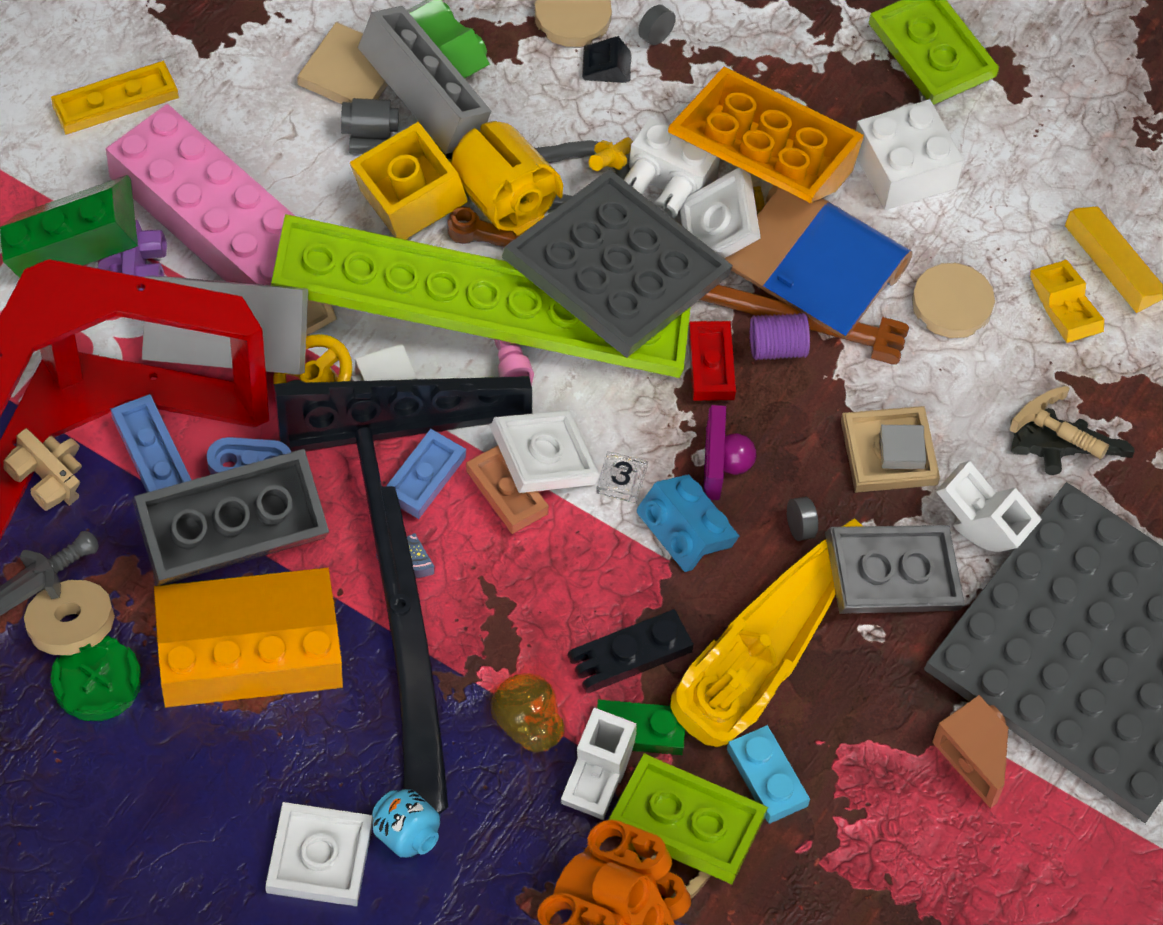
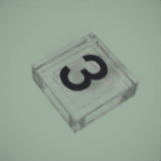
[596,451,648,504]

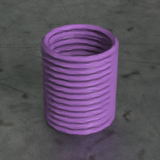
[750,313,810,360]

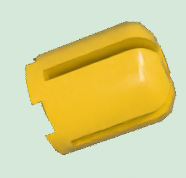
[451,121,564,236]

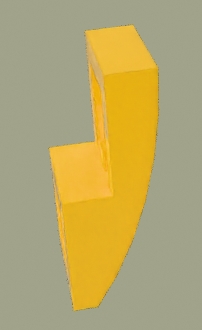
[1030,259,1105,343]

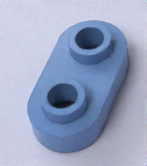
[207,437,291,475]

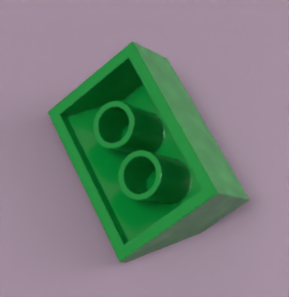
[0,175,138,278]

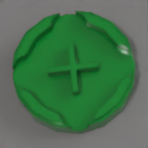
[51,636,141,721]

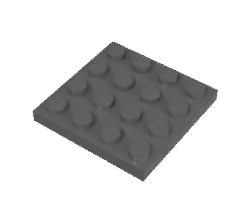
[502,169,733,358]

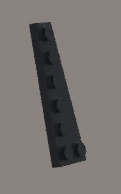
[274,376,532,452]

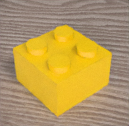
[349,121,468,240]

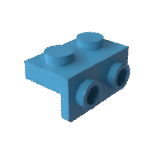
[637,474,740,572]

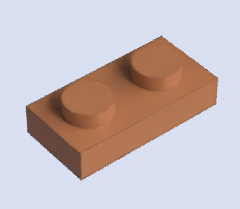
[466,445,549,534]

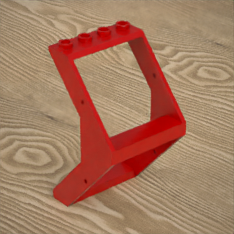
[0,259,270,541]

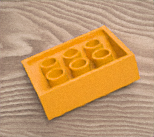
[668,66,864,203]
[154,568,343,708]

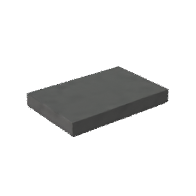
[825,525,965,614]

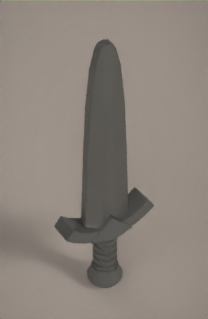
[0,531,98,616]

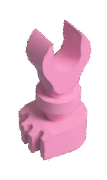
[494,339,534,386]

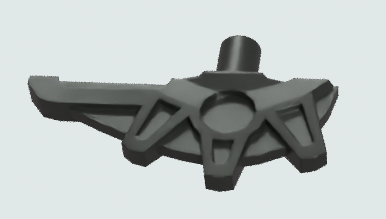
[1010,408,1135,475]

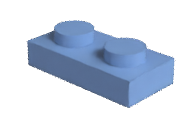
[387,429,466,519]

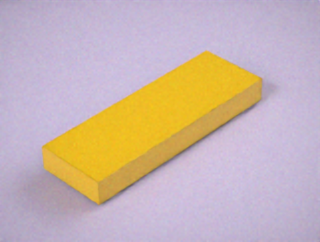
[51,60,179,135]

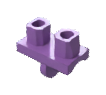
[98,220,167,291]

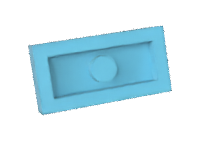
[727,725,810,824]

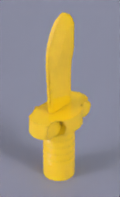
[588,137,633,171]

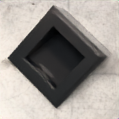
[582,36,631,83]

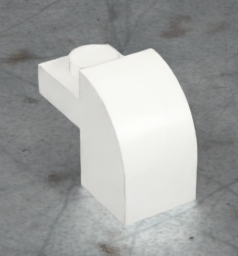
[936,461,1042,552]
[561,708,636,820]

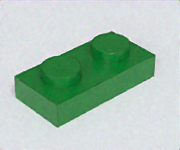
[597,699,685,755]

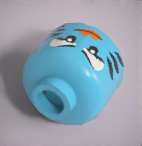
[372,789,440,858]

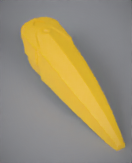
[671,518,863,747]

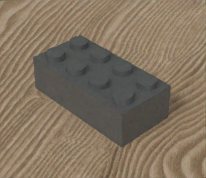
[133,449,329,586]

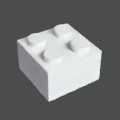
[856,99,964,210]

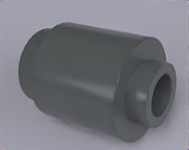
[341,98,399,139]

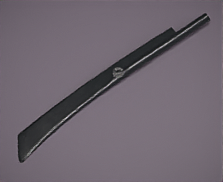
[355,427,448,815]

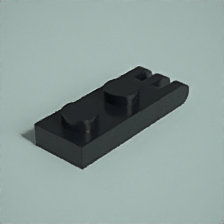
[567,609,694,693]

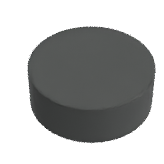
[639,4,676,45]
[787,496,818,541]

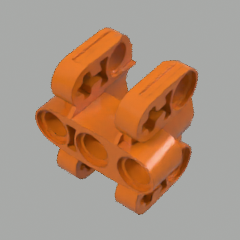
[537,820,691,925]

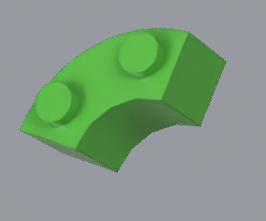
[407,0,490,79]

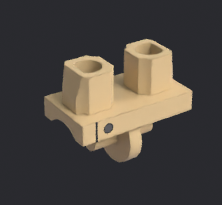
[4,428,82,511]

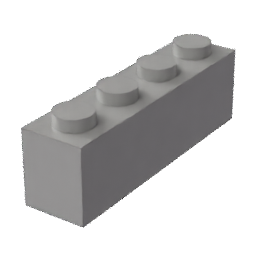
[358,6,492,154]

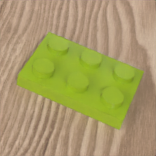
[868,0,999,105]
[609,754,768,884]

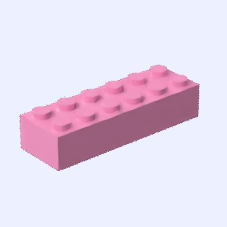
[105,104,295,285]

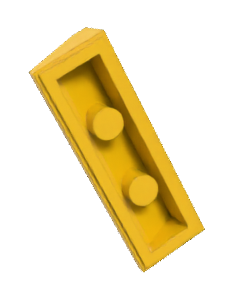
[1065,206,1163,313]

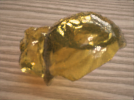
[491,673,565,752]

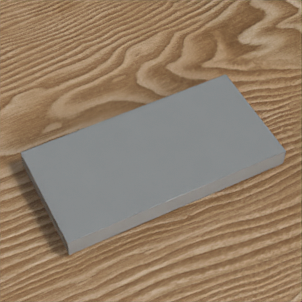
[142,275,308,374]

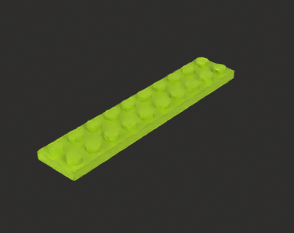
[271,214,691,378]

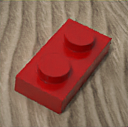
[688,321,736,401]

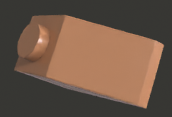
[932,695,1009,808]

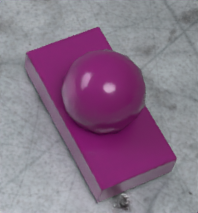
[703,405,757,500]

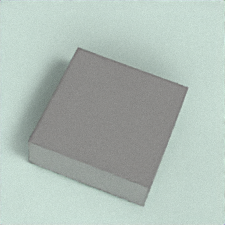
[879,424,926,469]

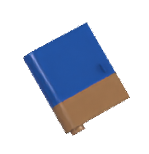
[724,185,913,339]

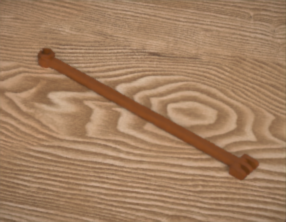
[447,207,909,364]

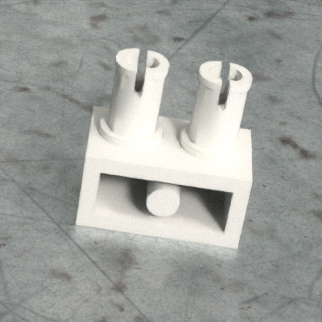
[624,117,720,219]

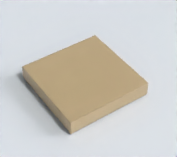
[297,22,388,104]
[841,406,940,493]

